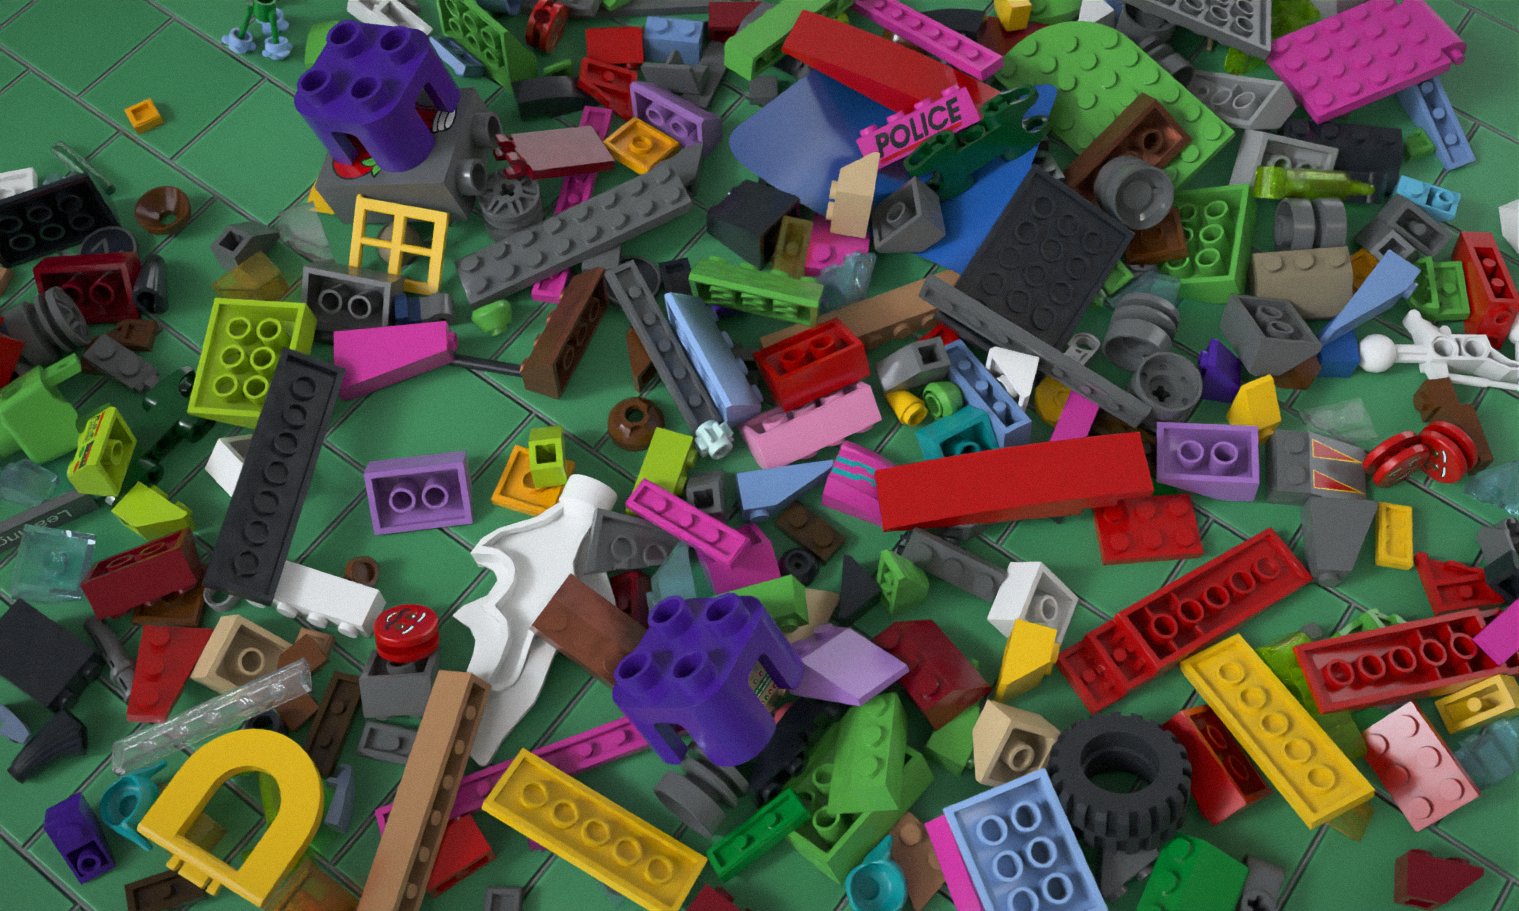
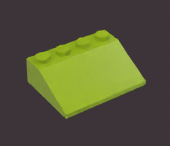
[187,298,318,429]

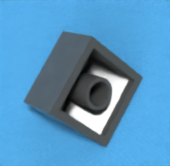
[870,176,946,253]
[359,646,441,720]

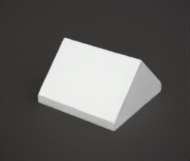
[985,346,1040,412]

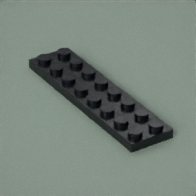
[201,347,346,607]

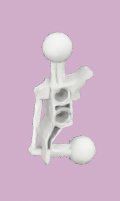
[1357,309,1519,391]

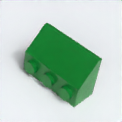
[1136,831,1250,911]

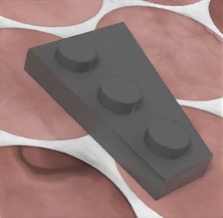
[583,508,690,575]

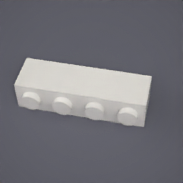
[246,560,386,638]

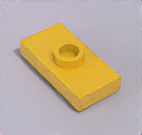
[1375,502,1413,571]

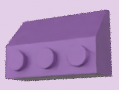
[630,81,723,160]
[363,450,473,535]

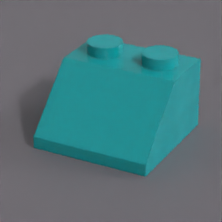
[915,405,999,461]

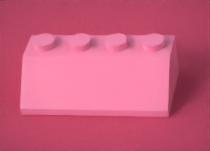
[736,381,882,469]

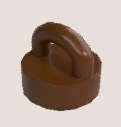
[343,556,379,587]

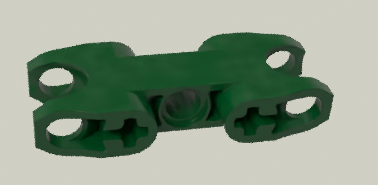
[902,83,1052,203]
[105,366,217,509]

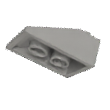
[1229,129,1339,203]

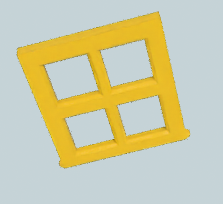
[349,194,450,296]

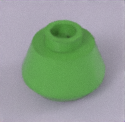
[471,299,512,336]
[923,381,964,420]

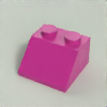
[694,522,781,595]

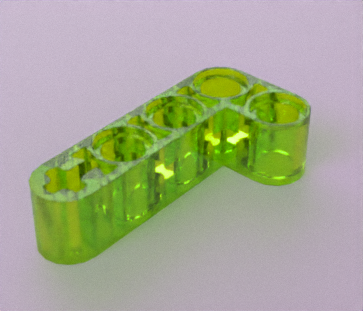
[1223,0,1320,76]
[1253,632,1367,763]

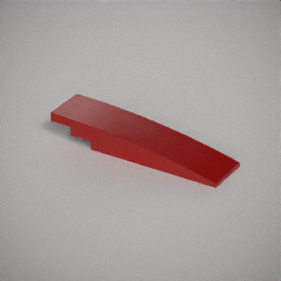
[781,9,1017,135]
[874,432,1154,533]
[1055,527,1314,715]
[1292,607,1519,715]

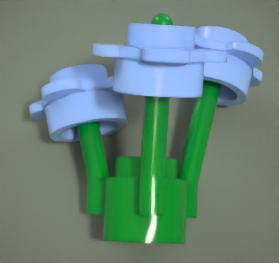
[222,0,293,60]

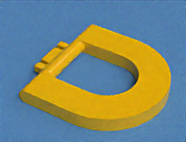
[137,729,324,909]

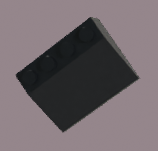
[0,171,122,269]

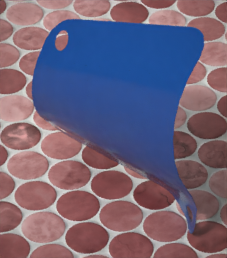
[729,69,1057,275]

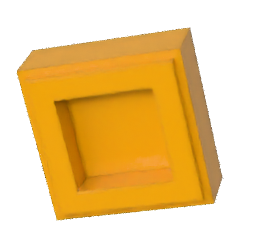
[124,98,164,135]

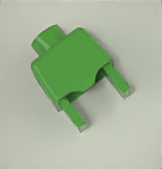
[0,353,113,465]

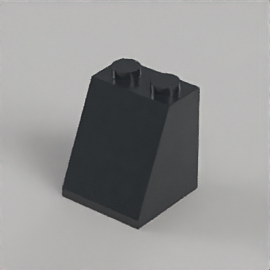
[706,179,800,271]
[0,597,107,715]

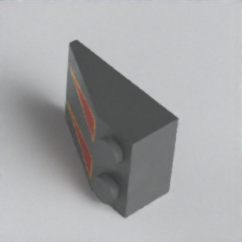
[1265,429,1366,506]

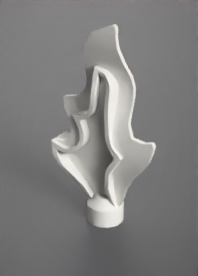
[453,474,618,767]

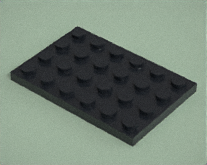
[932,164,1135,388]

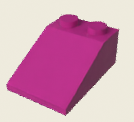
[804,211,870,293]

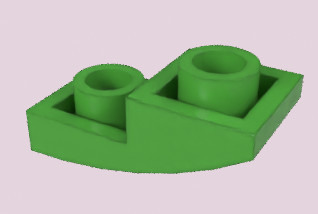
[305,20,340,69]

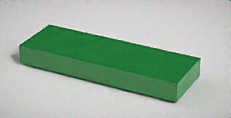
[704,786,812,883]

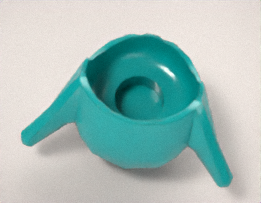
[98,760,168,851]
[845,835,908,911]

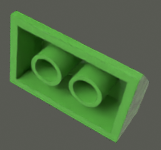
[827,692,909,814]

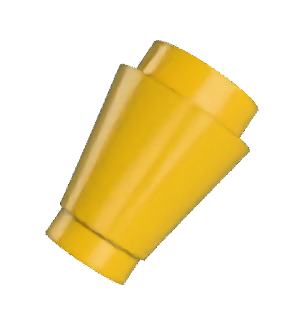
[883,389,928,427]

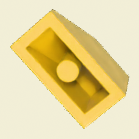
[1225,374,1282,445]
[1434,674,1519,735]

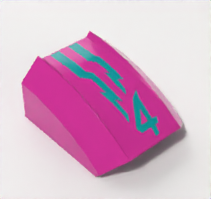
[822,440,897,527]

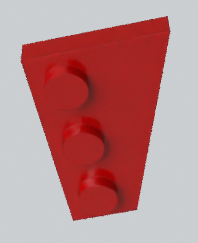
[126,625,214,723]

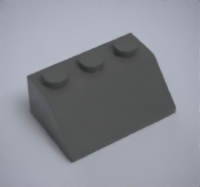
[301,260,405,332]
[1219,294,1322,377]

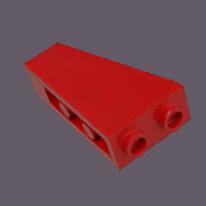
[1451,231,1519,350]

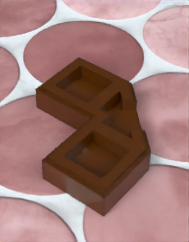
[80,318,159,376]
[271,633,330,733]

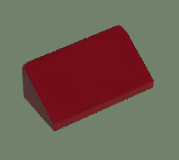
[610,569,652,630]

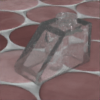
[277,201,336,263]

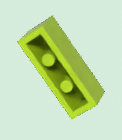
[625,427,698,520]

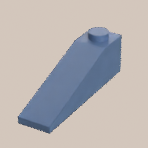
[1396,75,1476,172]
[1319,249,1421,347]
[944,339,1032,448]

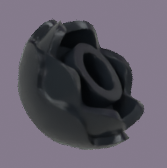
[778,548,819,587]

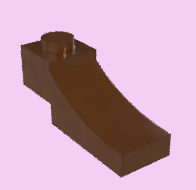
[1413,377,1494,476]

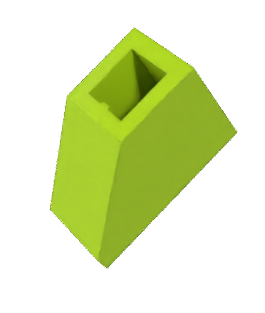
[528,425,568,488]
[111,481,198,541]

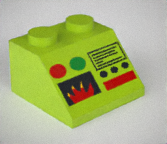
[67,407,137,497]

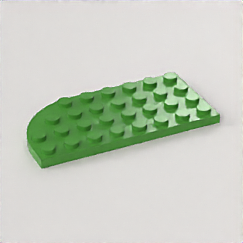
[992,21,1236,195]

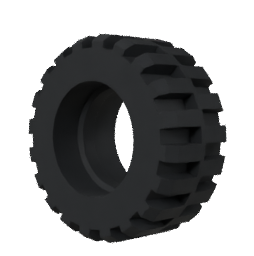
[1048,711,1192,855]

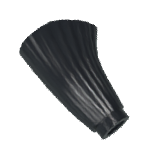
[132,255,169,314]
[7,708,88,784]

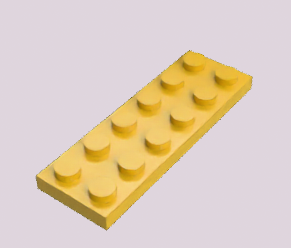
[1180,633,1375,830]
[482,748,708,911]

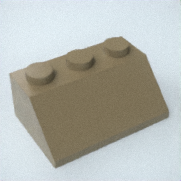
[1247,246,1353,321]

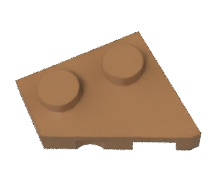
[887,811,946,911]

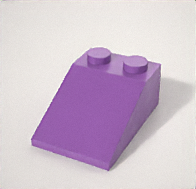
[1156,422,1260,502]
[789,623,909,706]

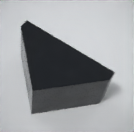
[838,555,882,628]

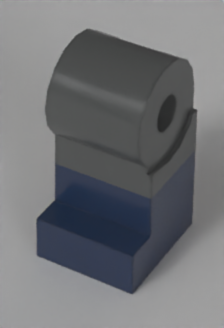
[394,293,456,327]

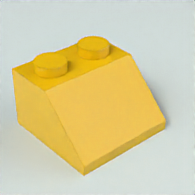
[993,619,1060,704]

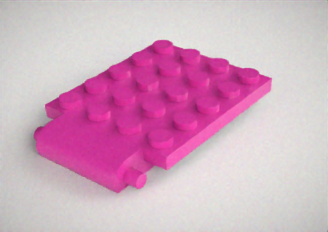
[1265,0,1467,125]

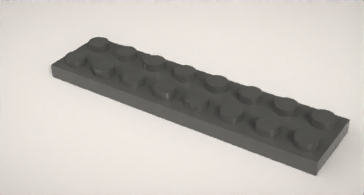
[454,161,695,311]

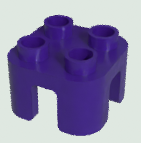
[294,20,460,172]
[612,593,804,767]

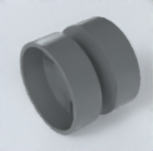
[1115,3,1178,46]
[1094,155,1174,230]
[1273,198,1347,252]

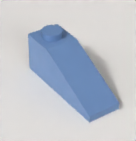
[735,459,834,523]

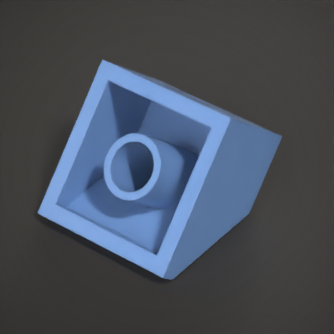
[643,15,708,65]

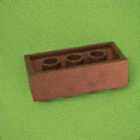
[1062,92,1192,217]
[520,267,609,400]
[529,573,647,691]

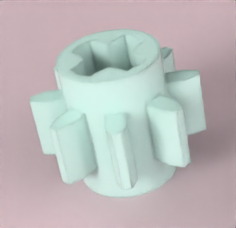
[694,420,734,460]

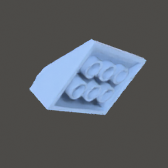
[664,292,764,428]
[943,767,1108,911]

